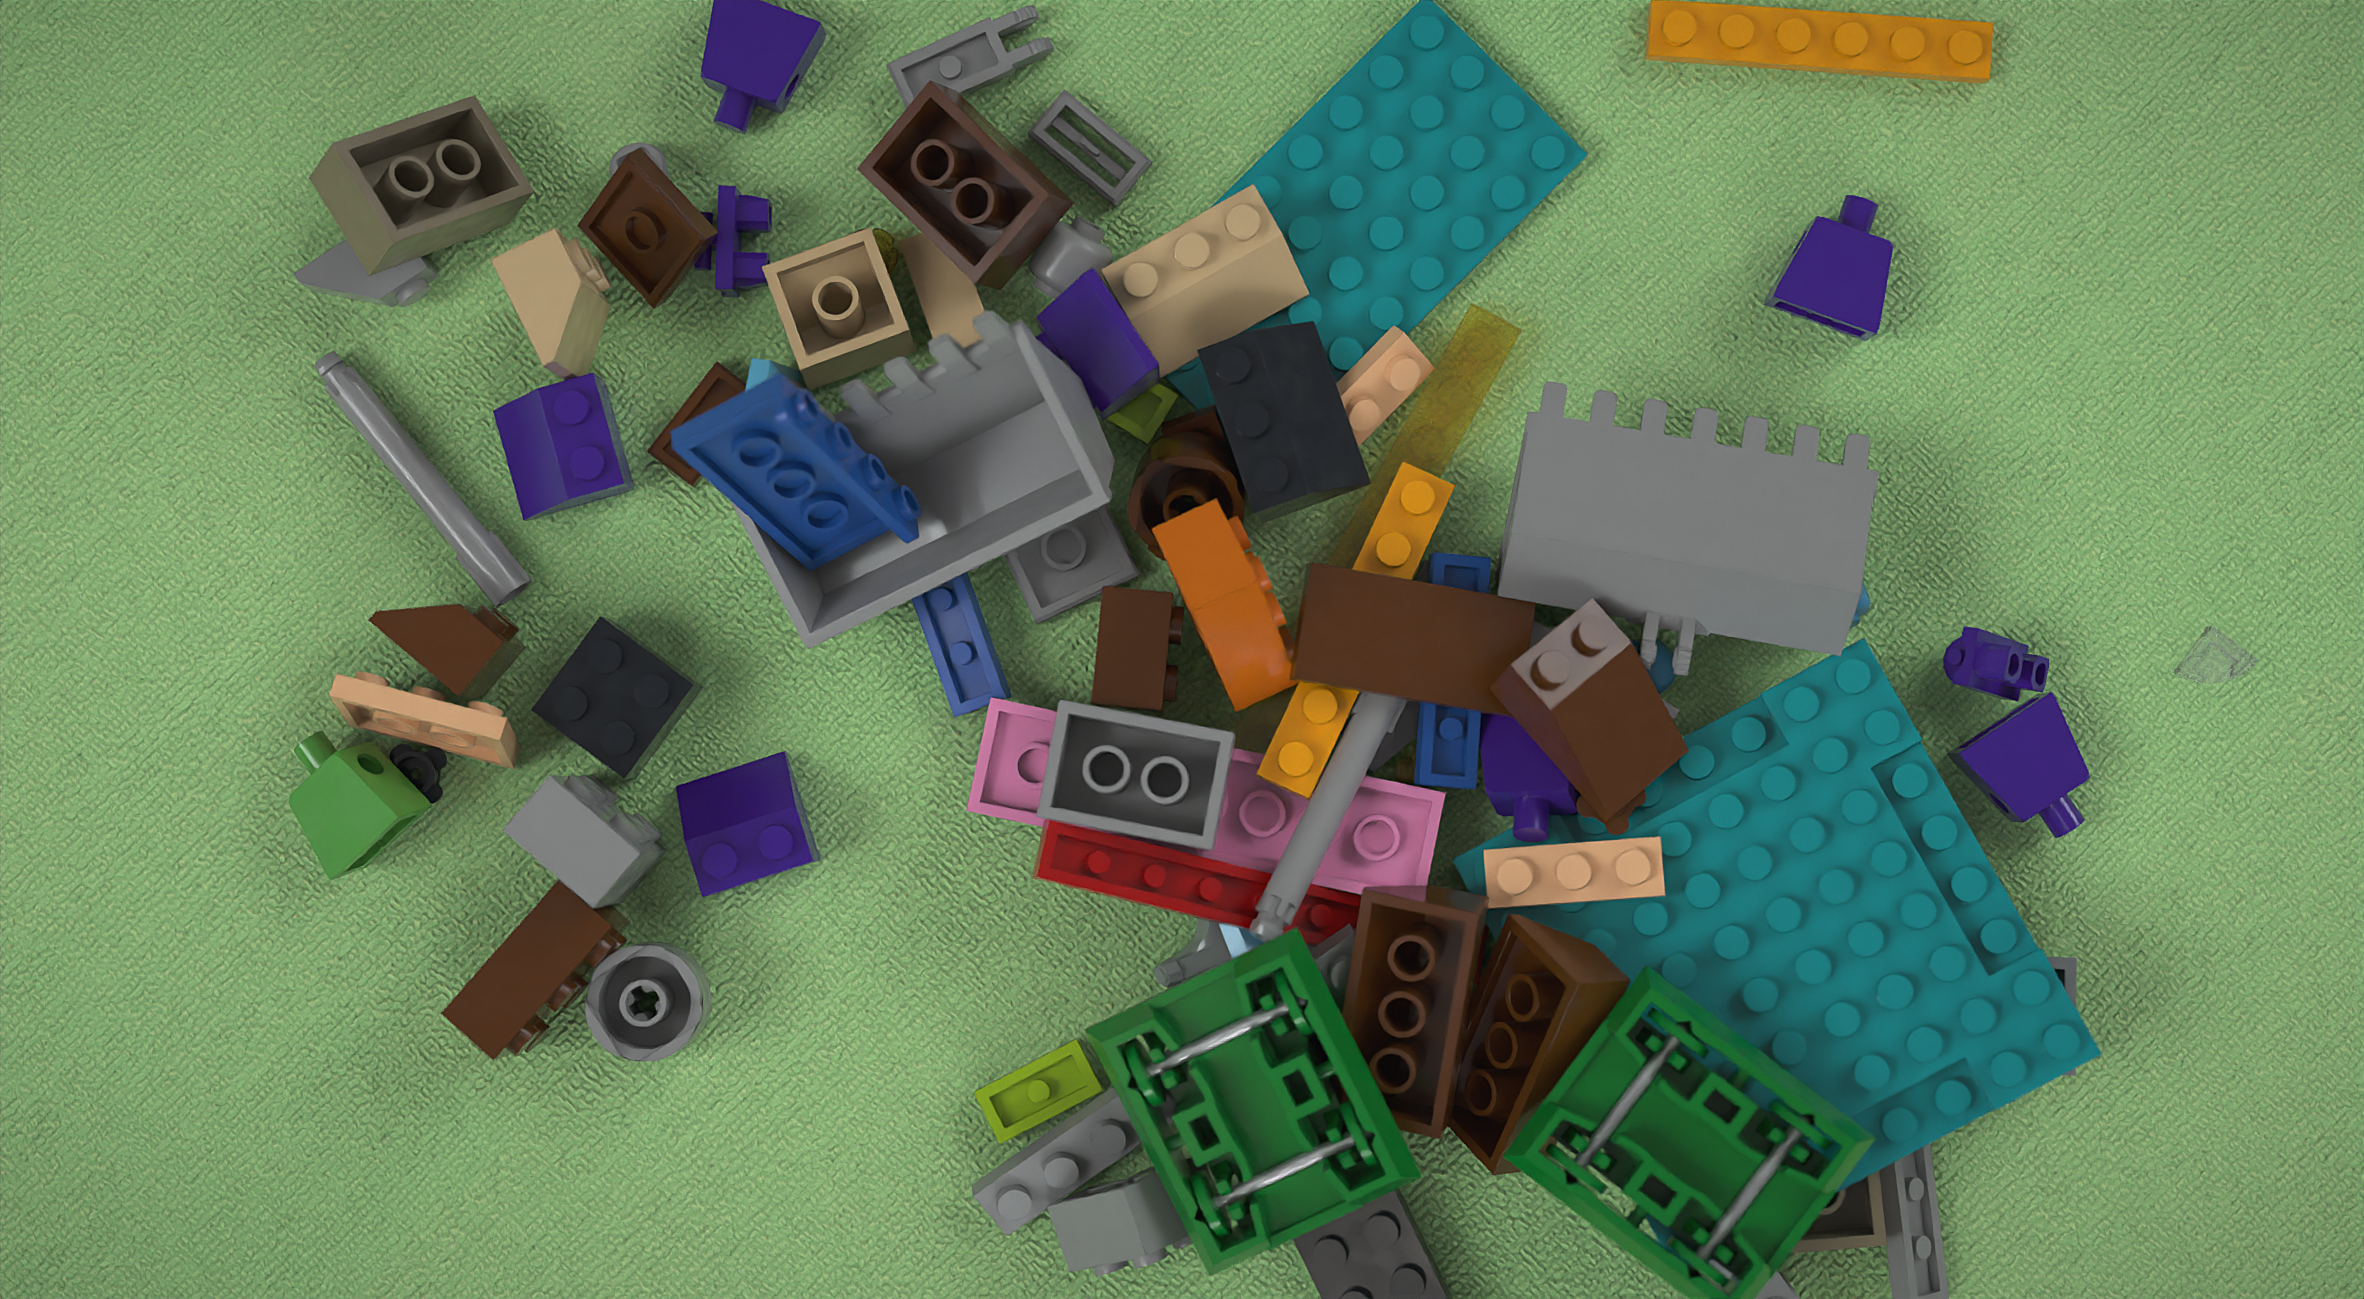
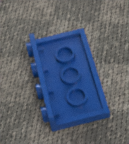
[671,372,921,571]

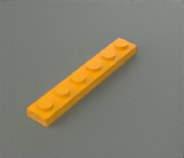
[1645,0,1993,84]
[1256,462,1455,801]

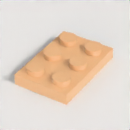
[329,672,521,769]

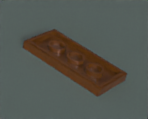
[1289,562,1536,718]

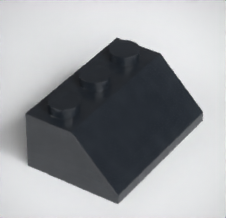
[1197,321,1371,523]

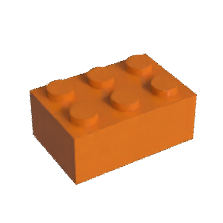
[1152,499,1299,712]

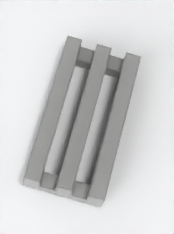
[1028,89,1152,208]

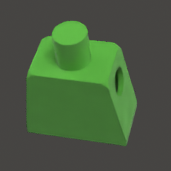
[289,731,432,880]

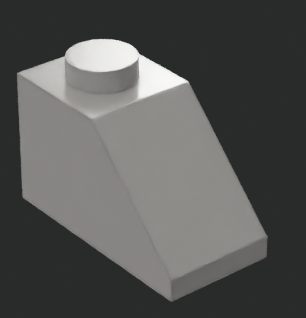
[293,239,440,307]

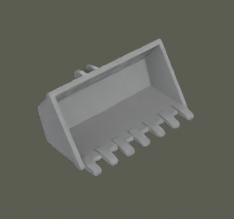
[731,311,1115,649]
[1495,381,1879,676]

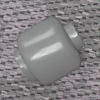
[1029,216,1113,299]

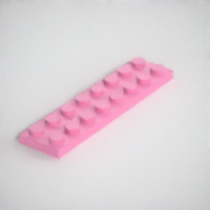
[966,697,1446,895]

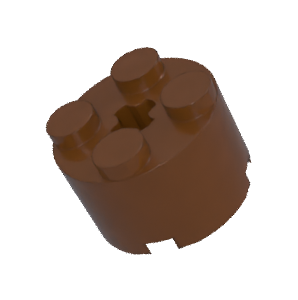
[1128,432,1248,561]

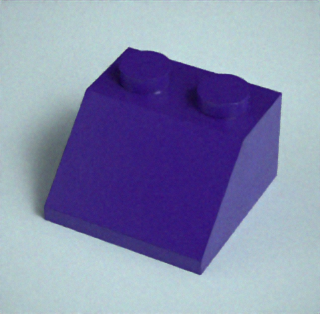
[1035,267,1160,421]
[493,373,635,521]
[676,751,821,897]

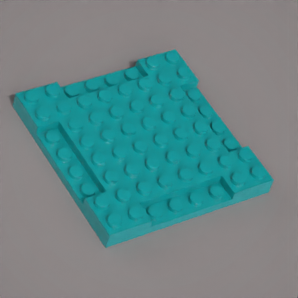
[1452,638,2102,1261]

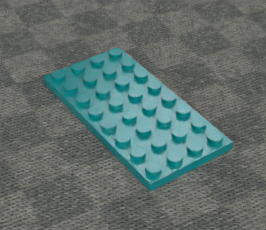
[1164,0,1588,410]

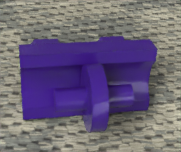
[694,185,772,297]
[1943,626,2050,702]

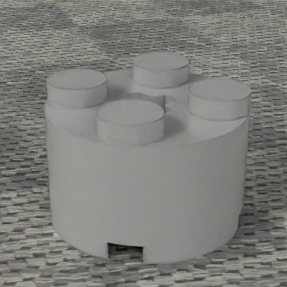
[585,942,712,1061]

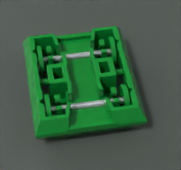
[1085,927,1422,1276]
[1502,965,1875,1299]

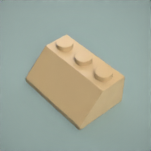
[1101,184,1309,379]
[490,228,612,380]

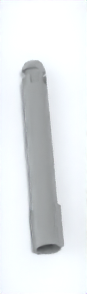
[314,351,532,609]
[1249,692,1408,942]

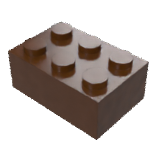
[857,80,1074,290]
[441,879,631,1060]

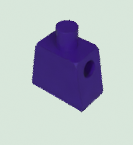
[701,0,827,134]
[1764,195,1893,341]
[1947,692,2090,838]
[1479,713,1581,843]

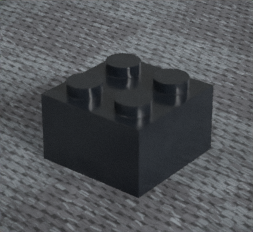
[531,616,703,779]

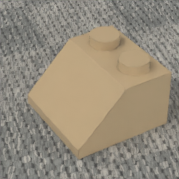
[762,227,916,391]

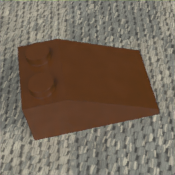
[1489,598,1689,822]

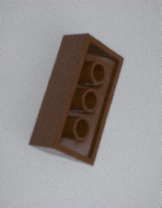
[1331,885,1489,1139]
[1448,914,1630,1175]

